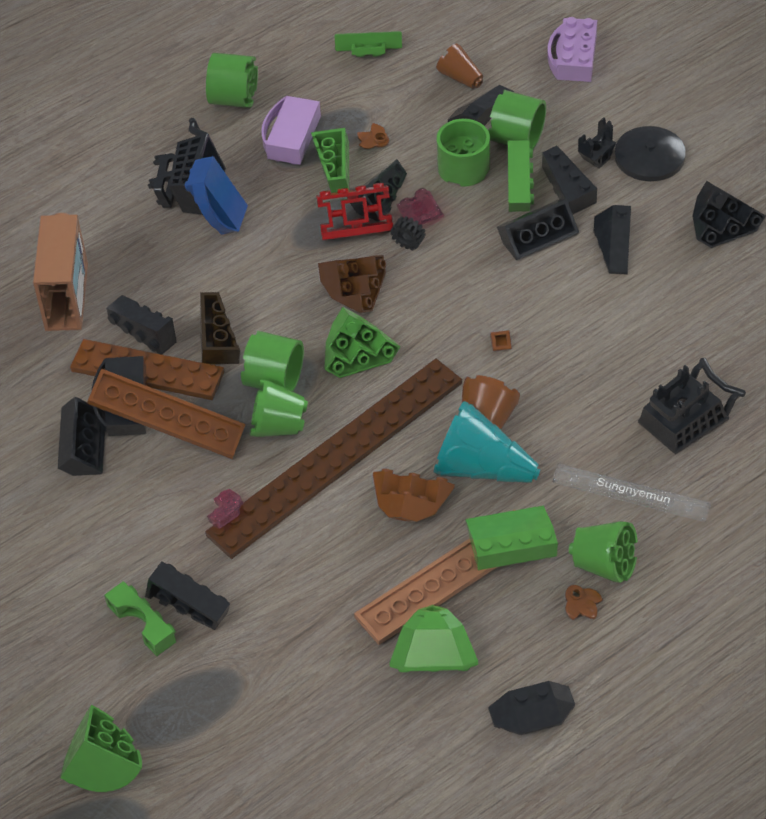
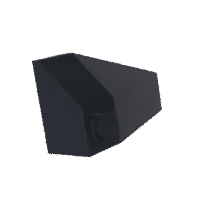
[448,85,514,126]
[350,159,407,221]

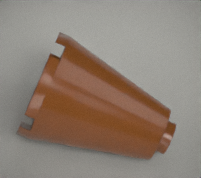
[436,43,483,89]

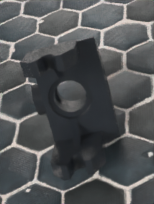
[578,117,616,169]

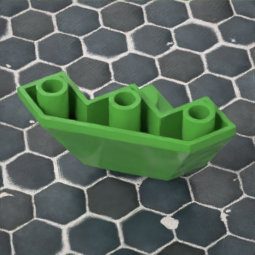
[324,307,400,378]
[390,605,478,672]

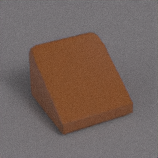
[490,330,512,351]

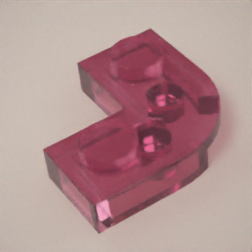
[207,489,244,529]

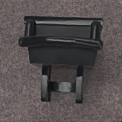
[147,118,226,215]
[638,357,746,455]

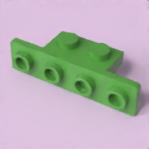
[335,31,402,57]

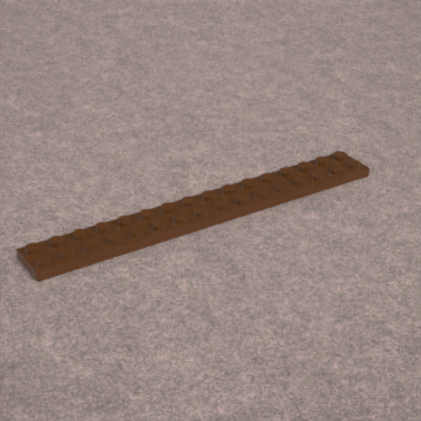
[205,358,462,559]

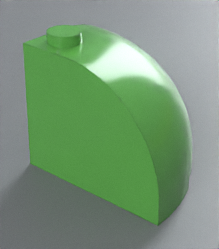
[60,705,142,792]

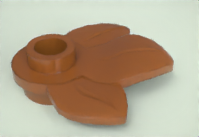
[357,123,389,149]
[565,585,603,620]

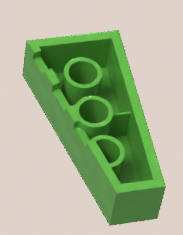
[311,128,350,193]
[508,140,534,212]

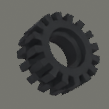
[390,216,426,250]

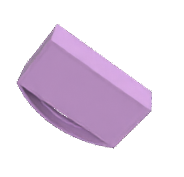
[547,17,597,82]
[262,96,321,165]

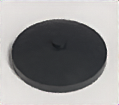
[615,126,686,182]

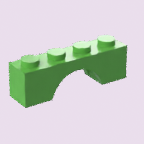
[104,581,176,656]

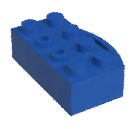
[185,156,248,235]

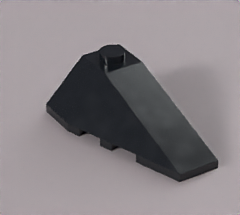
[593,205,631,275]

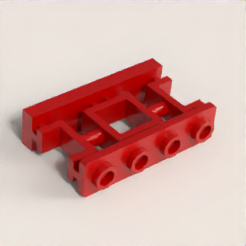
[316,183,393,240]

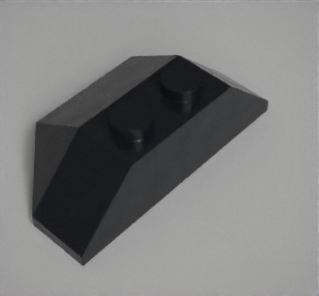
[488,681,575,735]

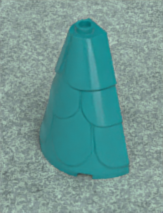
[433,401,541,483]

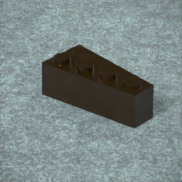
[200,292,240,364]

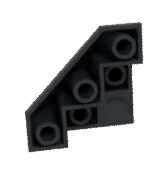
[692,181,766,248]

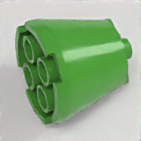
[250,379,308,437]
[569,521,638,583]

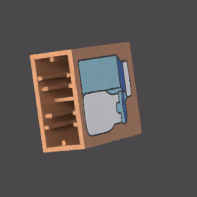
[33,213,88,331]

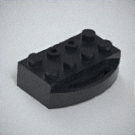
[92,356,146,436]

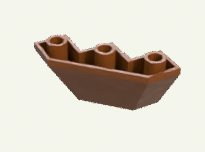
[373,469,455,522]

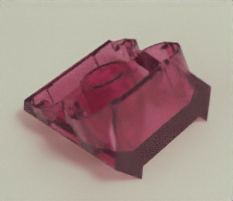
[396,188,444,225]

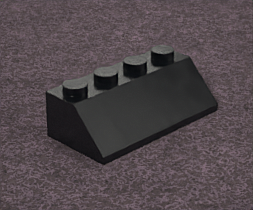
[497,199,579,260]
[57,397,105,476]

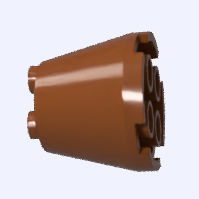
[462,375,520,429]

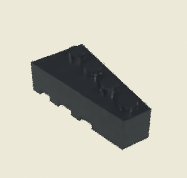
[106,295,177,355]

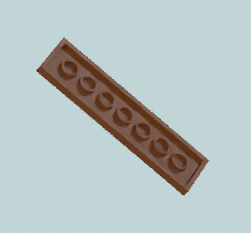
[70,339,224,401]
[87,369,246,459]

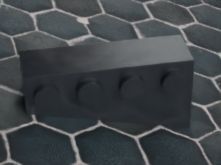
[542,145,597,214]
[145,561,230,630]

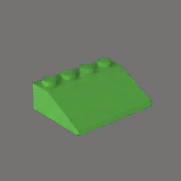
[465,505,558,570]

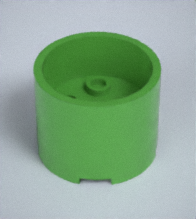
[206,53,258,108]
[488,90,546,149]
[437,119,490,187]
[241,330,304,391]

